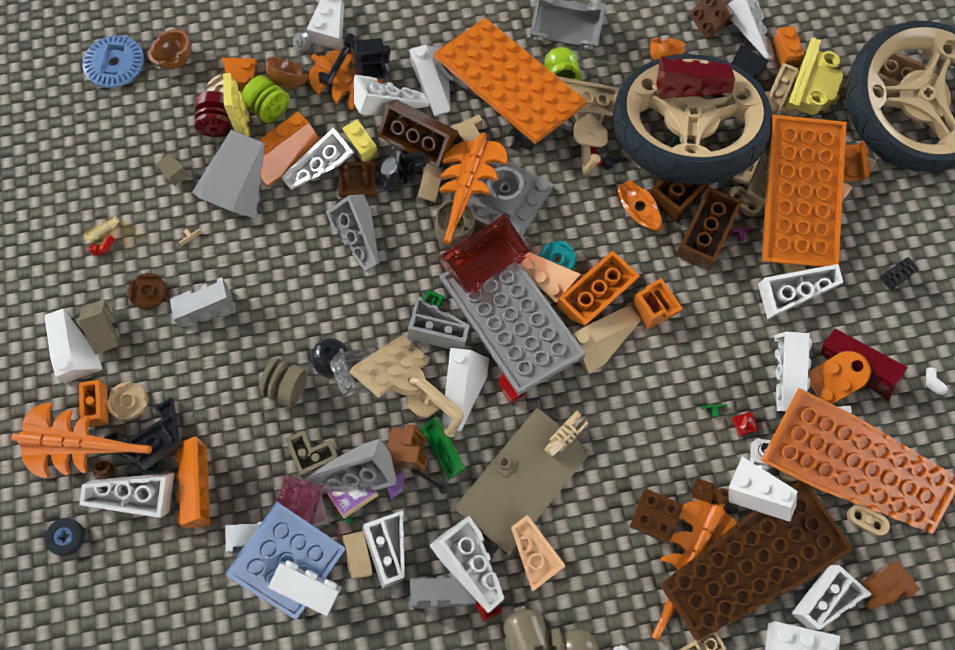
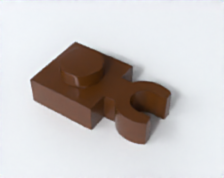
[691,479,729,505]

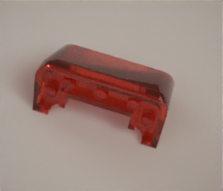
[438,213,530,295]

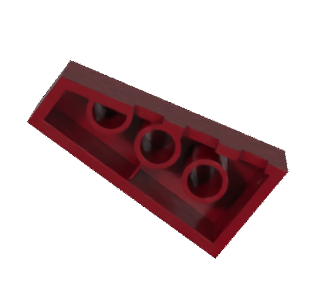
[656,56,736,99]
[821,328,908,402]

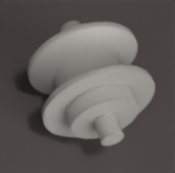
[293,33,311,51]

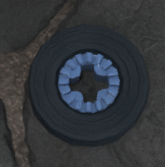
[44,518,85,556]

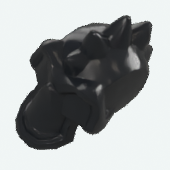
[376,149,428,190]

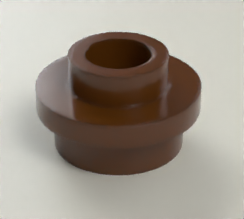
[93,460,115,479]

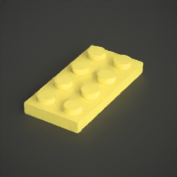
[223,73,250,137]

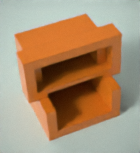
[632,278,683,329]

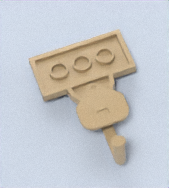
[557,76,619,176]
[350,335,464,437]

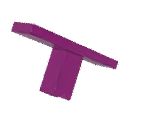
[728,227,753,241]

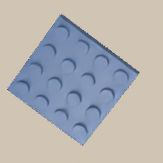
[225,502,346,620]

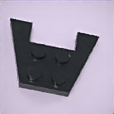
[103,397,181,470]

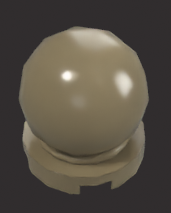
[549,628,599,650]

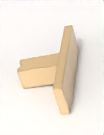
[179,228,202,246]

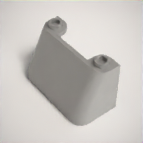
[530,0,606,50]

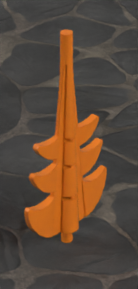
[309,49,383,111]
[439,133,508,245]
[11,403,152,478]
[651,500,737,641]

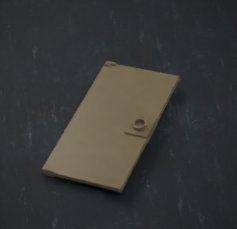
[453,408,592,556]

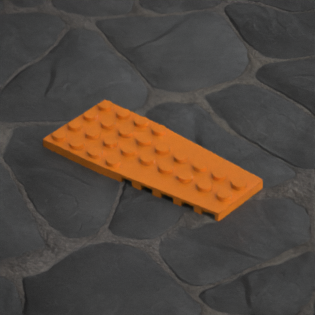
[761,388,955,534]

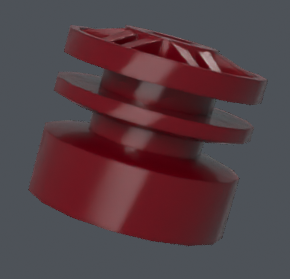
[194,91,233,137]

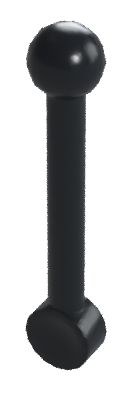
[411,469,447,494]

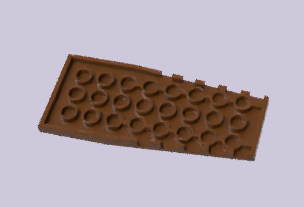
[660,480,853,641]

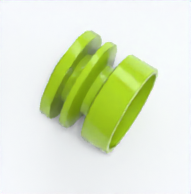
[242,75,290,123]

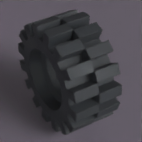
[880,257,919,290]

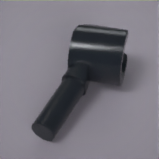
[602,156,627,170]

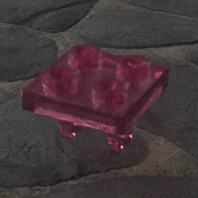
[275,475,323,525]

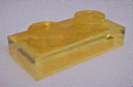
[83,214,120,242]

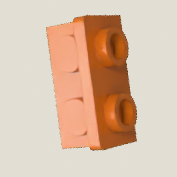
[843,142,871,183]

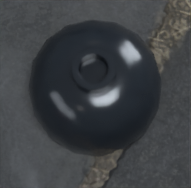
[311,338,350,378]

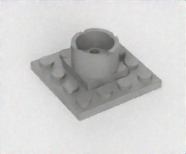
[467,161,554,244]

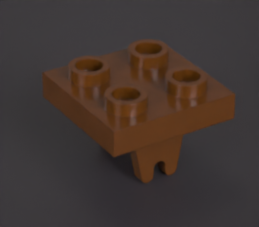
[688,0,734,39]
[338,162,376,198]
[629,488,684,544]

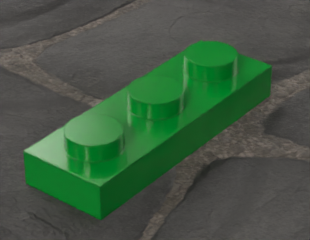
[421,417,466,480]

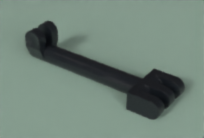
[318,33,354,86]

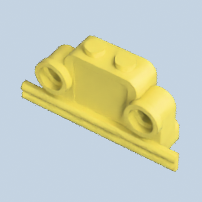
[784,38,844,115]

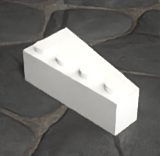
[758,264,843,320]
[774,332,812,412]
[79,472,175,518]

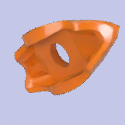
[618,181,662,232]

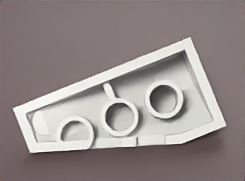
[727,0,775,60]
[354,75,430,115]
[281,128,354,190]
[44,309,103,384]
[429,516,504,612]

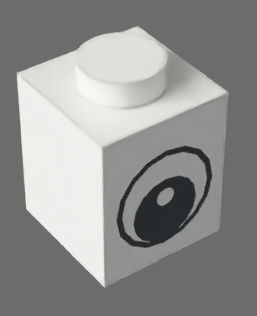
[750,438,772,471]

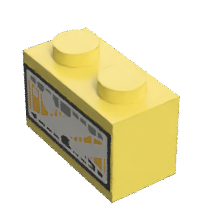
[342,119,378,162]

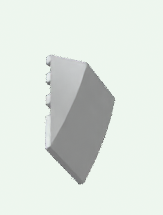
[192,130,265,219]

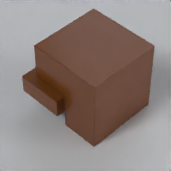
[387,424,428,471]
[860,560,920,611]

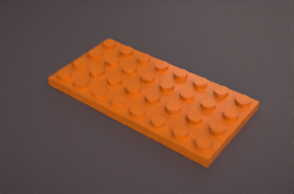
[434,18,586,144]
[762,115,847,267]

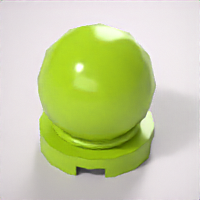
[544,47,582,80]

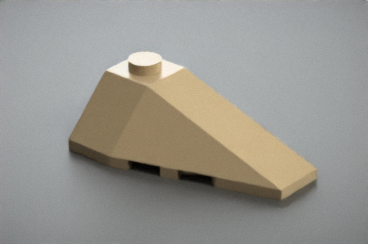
[572,305,641,374]

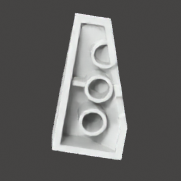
[409,45,451,117]
[442,348,489,432]

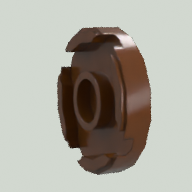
[127,273,167,310]

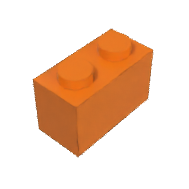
[772,26,804,67]
[79,380,109,427]

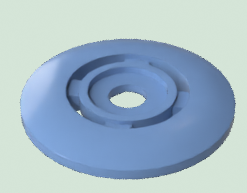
[83,35,145,88]

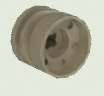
[435,200,475,248]
[258,358,308,408]

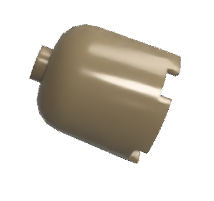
[504,606,553,650]

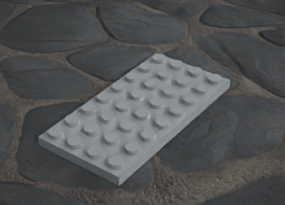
[439,241,586,396]

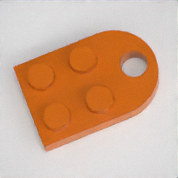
[808,351,871,404]

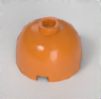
[650,37,686,60]

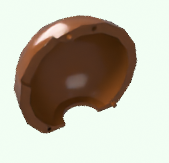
[148,29,191,70]
[265,57,309,90]

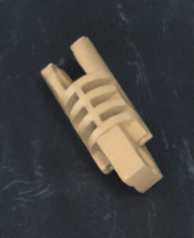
[544,411,589,456]

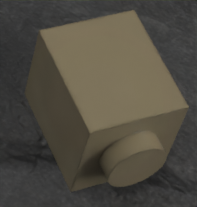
[155,153,188,187]

